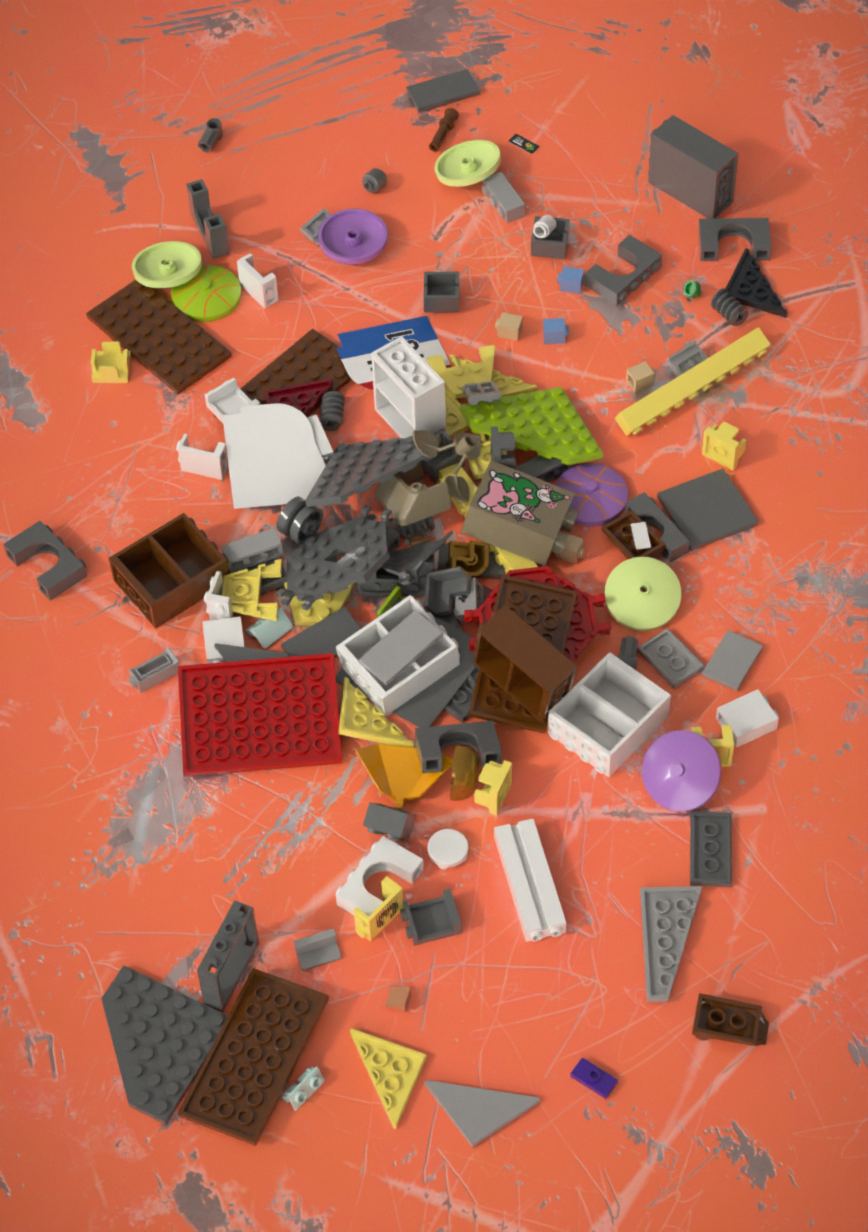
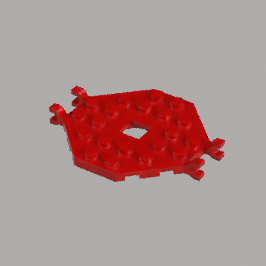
[463,566,612,663]

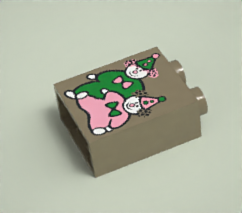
[461,460,579,566]

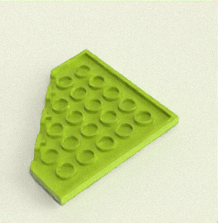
[460,387,603,465]

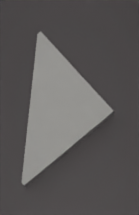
[424,1080,540,1148]

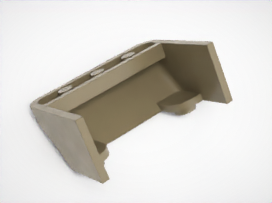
[374,461,452,526]

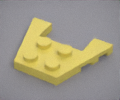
[426,345,495,399]
[222,559,282,621]
[284,582,356,626]

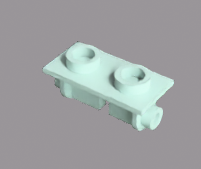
[282,1066,325,1111]

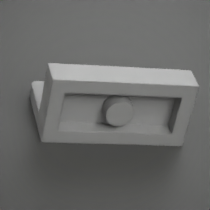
[294,928,341,971]

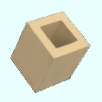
[495,312,523,341]
[626,361,655,393]
[555,532,586,564]

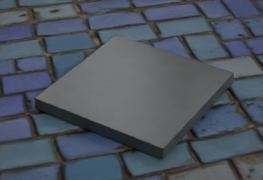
[657,468,758,551]

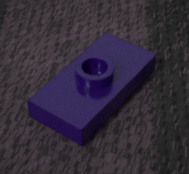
[570,1057,618,1099]

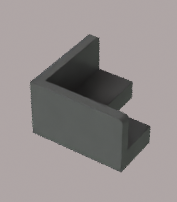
[424,567,471,617]

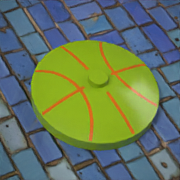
[171,265,241,322]

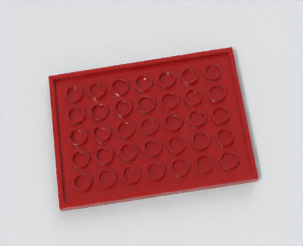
[178,653,342,777]

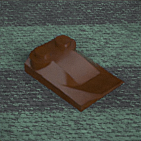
[601,510,666,559]
[692,993,769,1046]

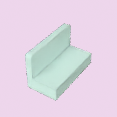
[245,608,293,648]

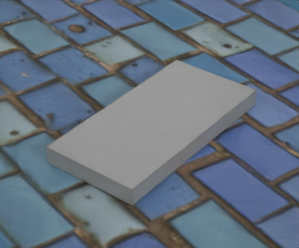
[359,610,443,686]

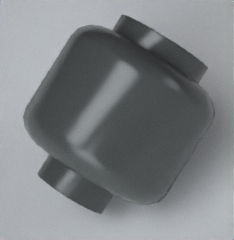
[362,168,387,194]

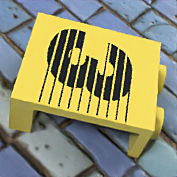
[354,876,403,941]

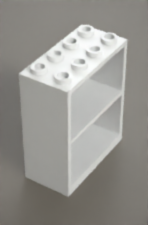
[371,336,446,439]
[336,595,461,718]
[548,652,671,777]

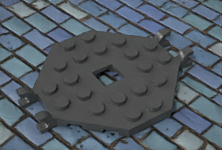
[276,505,397,611]

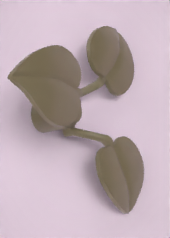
[413,430,481,503]

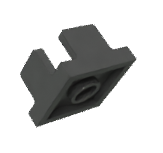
[490,427,516,470]

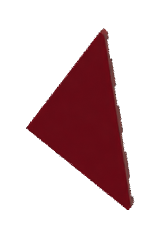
[264,379,333,417]

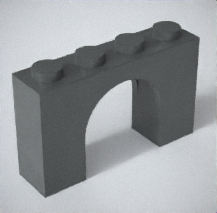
[186,179,229,259]
[698,218,771,261]
[584,235,662,306]
[3,521,87,601]
[415,720,502,774]

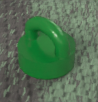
[683,280,701,298]

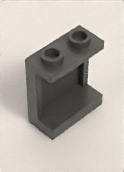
[400,889,462,946]

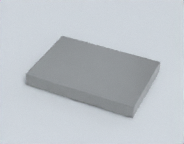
[637,628,705,689]
[702,630,763,691]

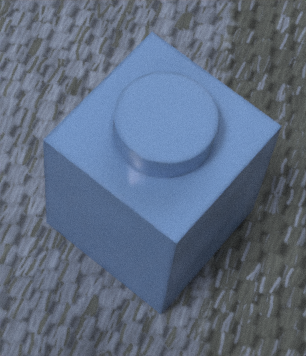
[557,266,584,294]
[543,318,569,344]

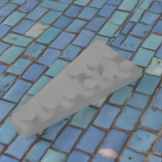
[640,886,702,1003]

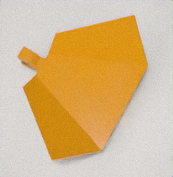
[356,744,453,810]

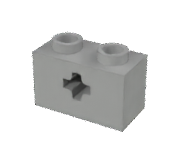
[453,578,484,625]

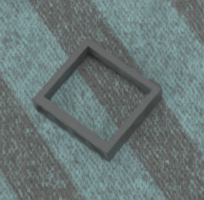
[197,900,259,1012]

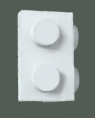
[204,571,233,620]

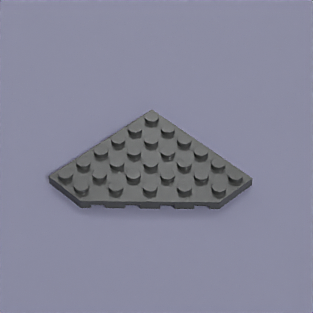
[305,434,442,507]
[101,965,228,1125]

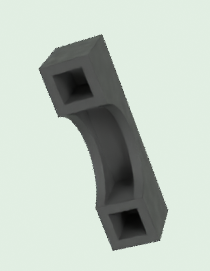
[626,492,690,563]

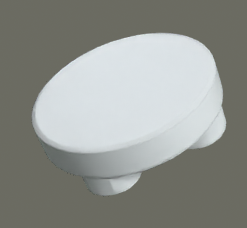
[428,829,468,869]

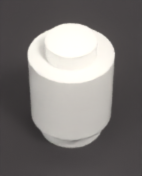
[533,215,556,238]

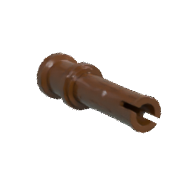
[429,108,459,152]

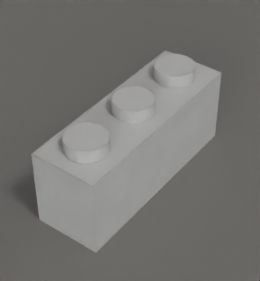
[482,172,525,223]
[221,528,284,573]

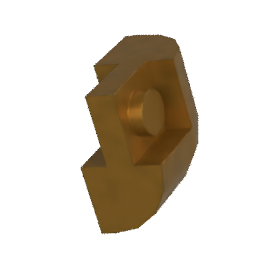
[446,540,489,578]
[450,745,480,801]

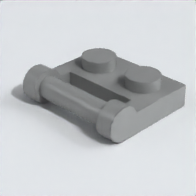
[462,381,501,405]

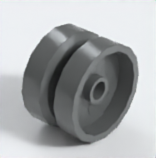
[277,496,323,545]

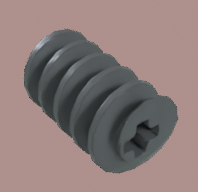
[711,288,749,326]
[320,391,345,431]
[393,516,435,540]

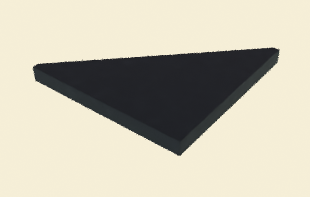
[725,248,787,318]

